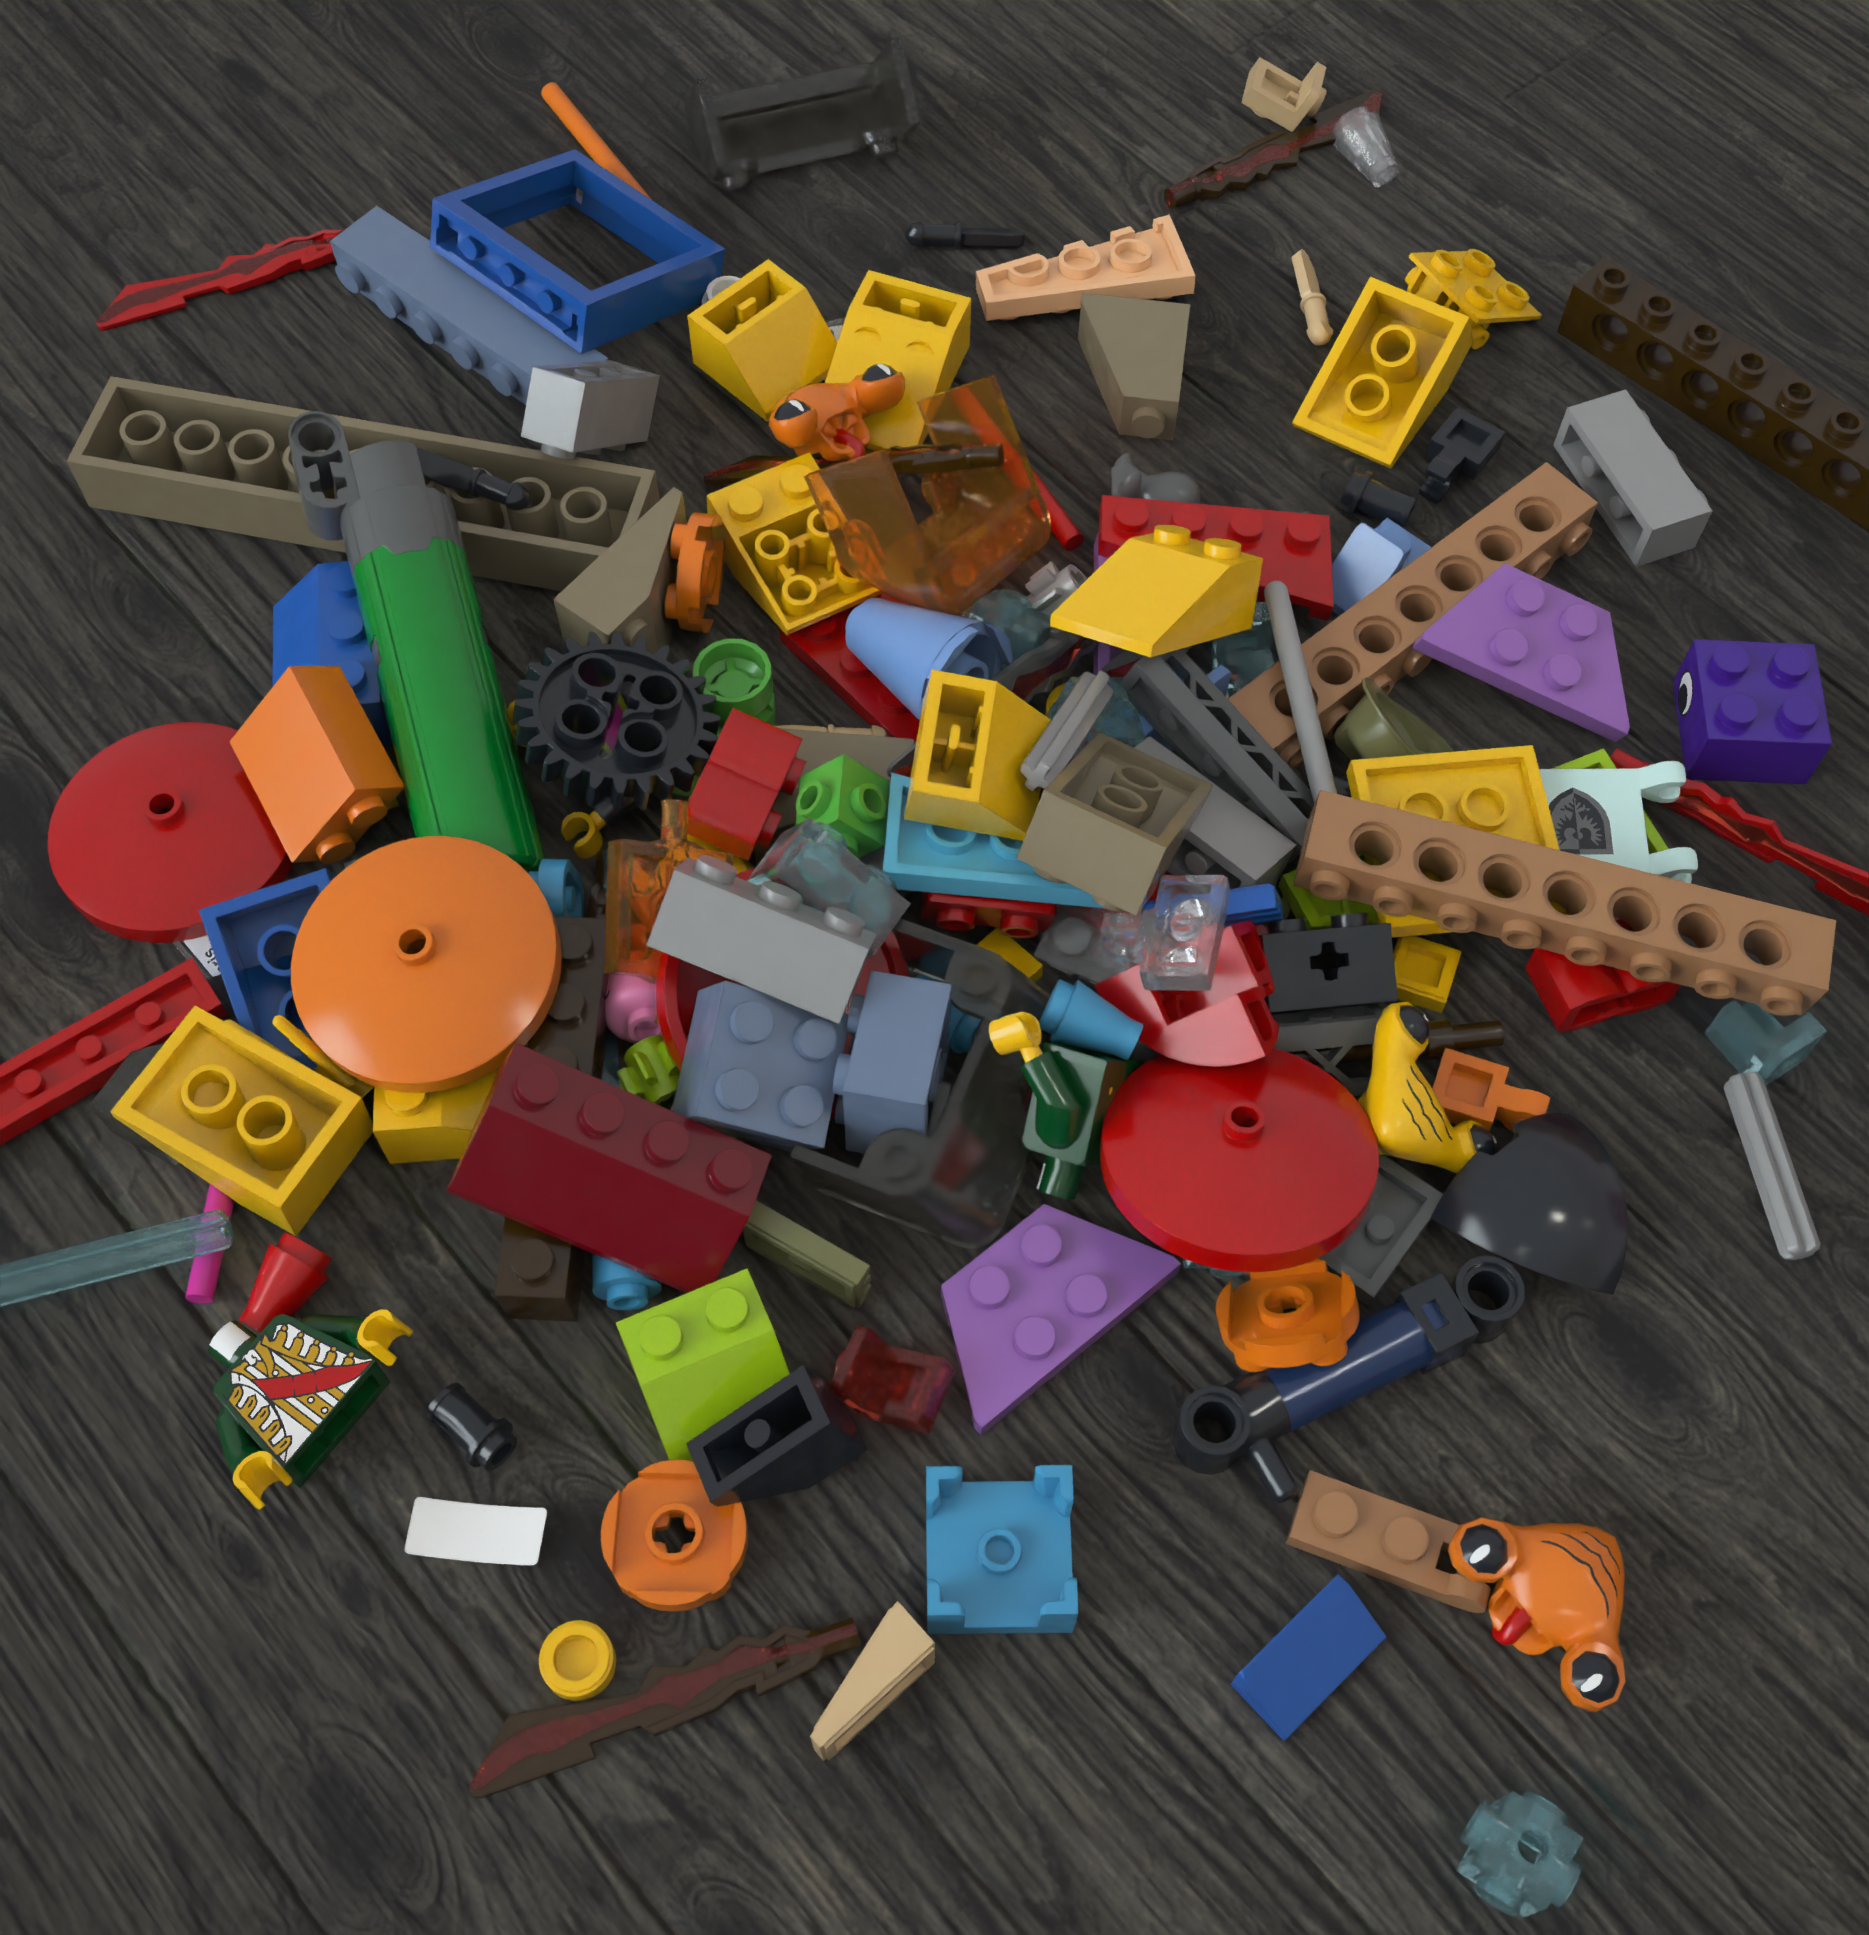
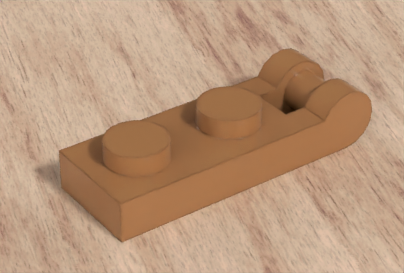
[1285,1470,1491,1613]

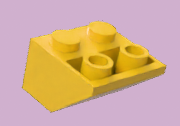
[687,259,838,422]
[904,669,1050,841]

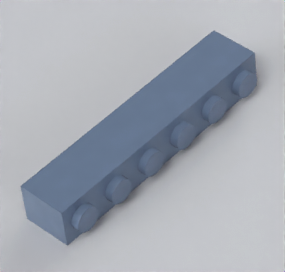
[330,206,608,405]

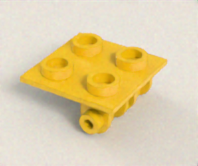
[1405,249,1543,350]

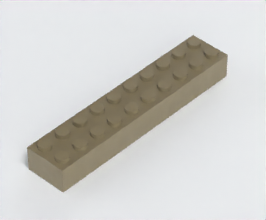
[67,376,660,591]

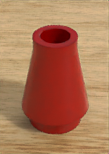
[238,1232,333,1333]

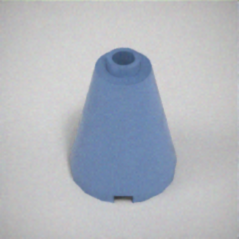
[845,598,1013,721]

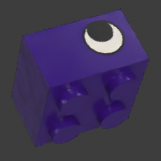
[1673,639,1832,784]

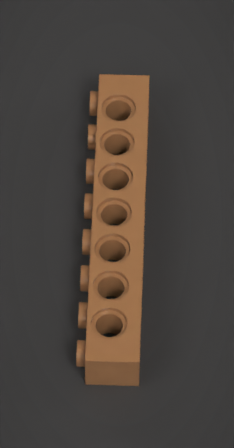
[1217,462,1598,773]
[1293,790,1837,1016]

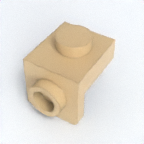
[1241,57,1327,132]

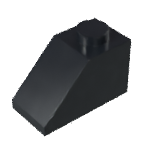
[686,1365,868,1507]

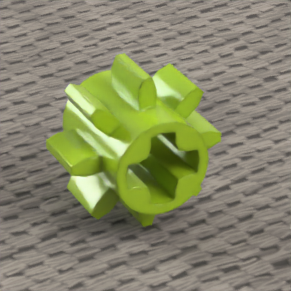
[616,1035,680,1110]

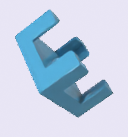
[926,1465,1078,1634]

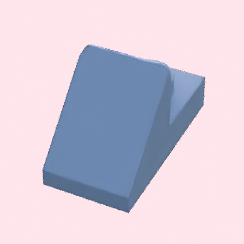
[1332,518,1431,616]

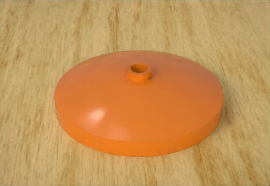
[291,836,562,1093]

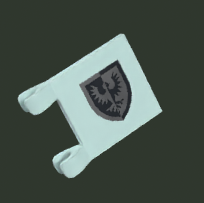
[1539,761,1698,883]

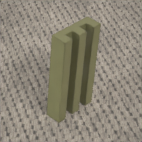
[743,1200,872,1309]

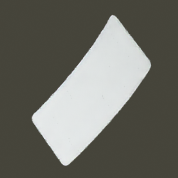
[405,1497,547,1565]

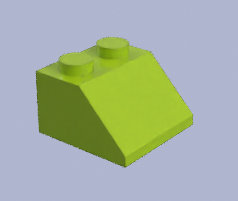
[616,1268,790,1461]

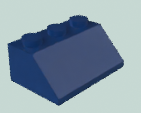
[273,561,393,745]

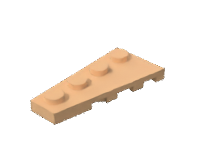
[976,214,1196,321]

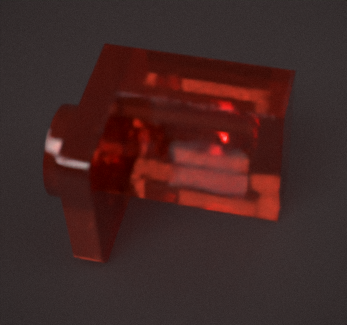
[831,1326,956,1434]

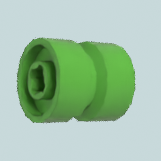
[693,639,776,730]

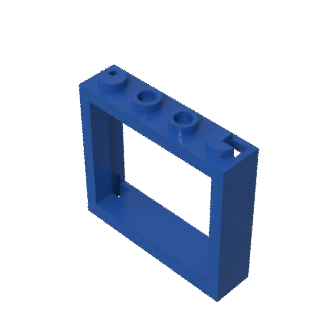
[430,149,725,354]

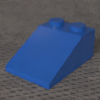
[199,868,337,1072]

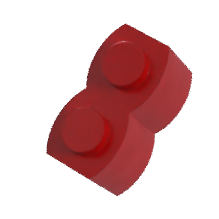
[679,708,807,861]
[1525,918,1681,1032]

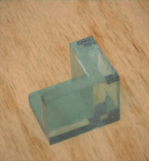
[1208,602,1274,699]
[1704,1000,1827,1085]

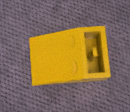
[825,270,971,451]
[707,452,891,635]

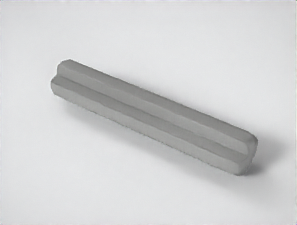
[1020,671,1114,791]
[1724,1071,1821,1260]

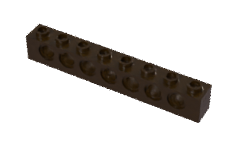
[1557,257,1869,531]

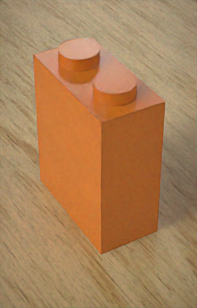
[230,666,405,864]

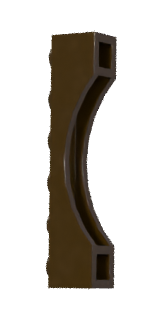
[495,916,620,1322]

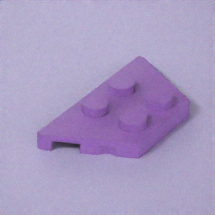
[1412,563,1630,742]
[941,1204,1181,1436]

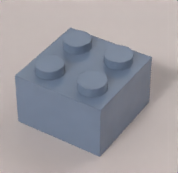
[833,970,952,1164]
[672,981,849,1153]

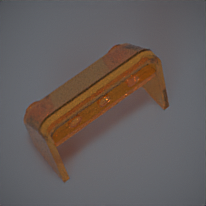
[804,375,1051,615]

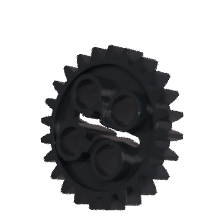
[513,632,720,811]

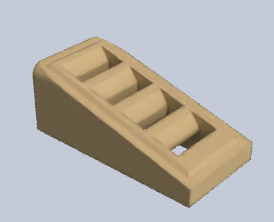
[810,1601,935,1761]

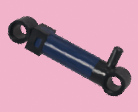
[1172,1255,1525,1503]

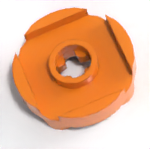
[665,512,725,633]
[1216,1258,1360,1372]
[601,1460,748,1612]

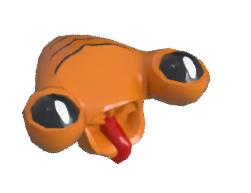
[769,364,905,461]
[1448,1517,1626,1712]

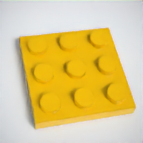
[1346,745,1570,938]

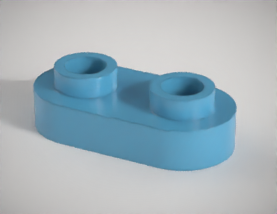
[528,859,584,917]

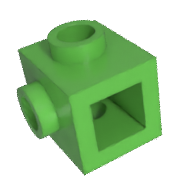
[794,754,890,867]

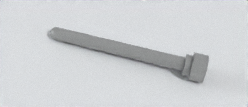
[1264,580,1337,813]

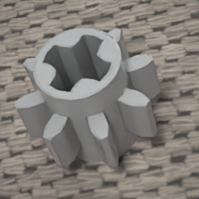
[1023,561,1087,634]

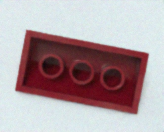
[446,1043,772,1293]

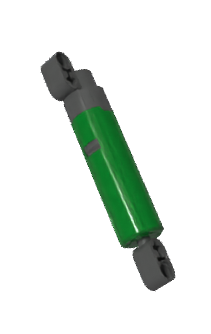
[288,411,546,873]

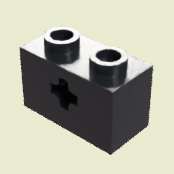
[1258,913,1398,1012]

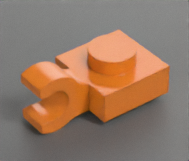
[1432,1048,1550,1132]

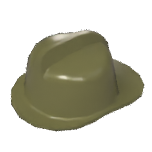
[1334,677,1454,760]

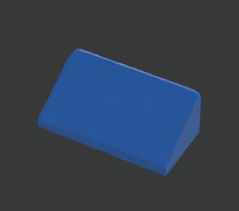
[1230,1574,1386,1741]

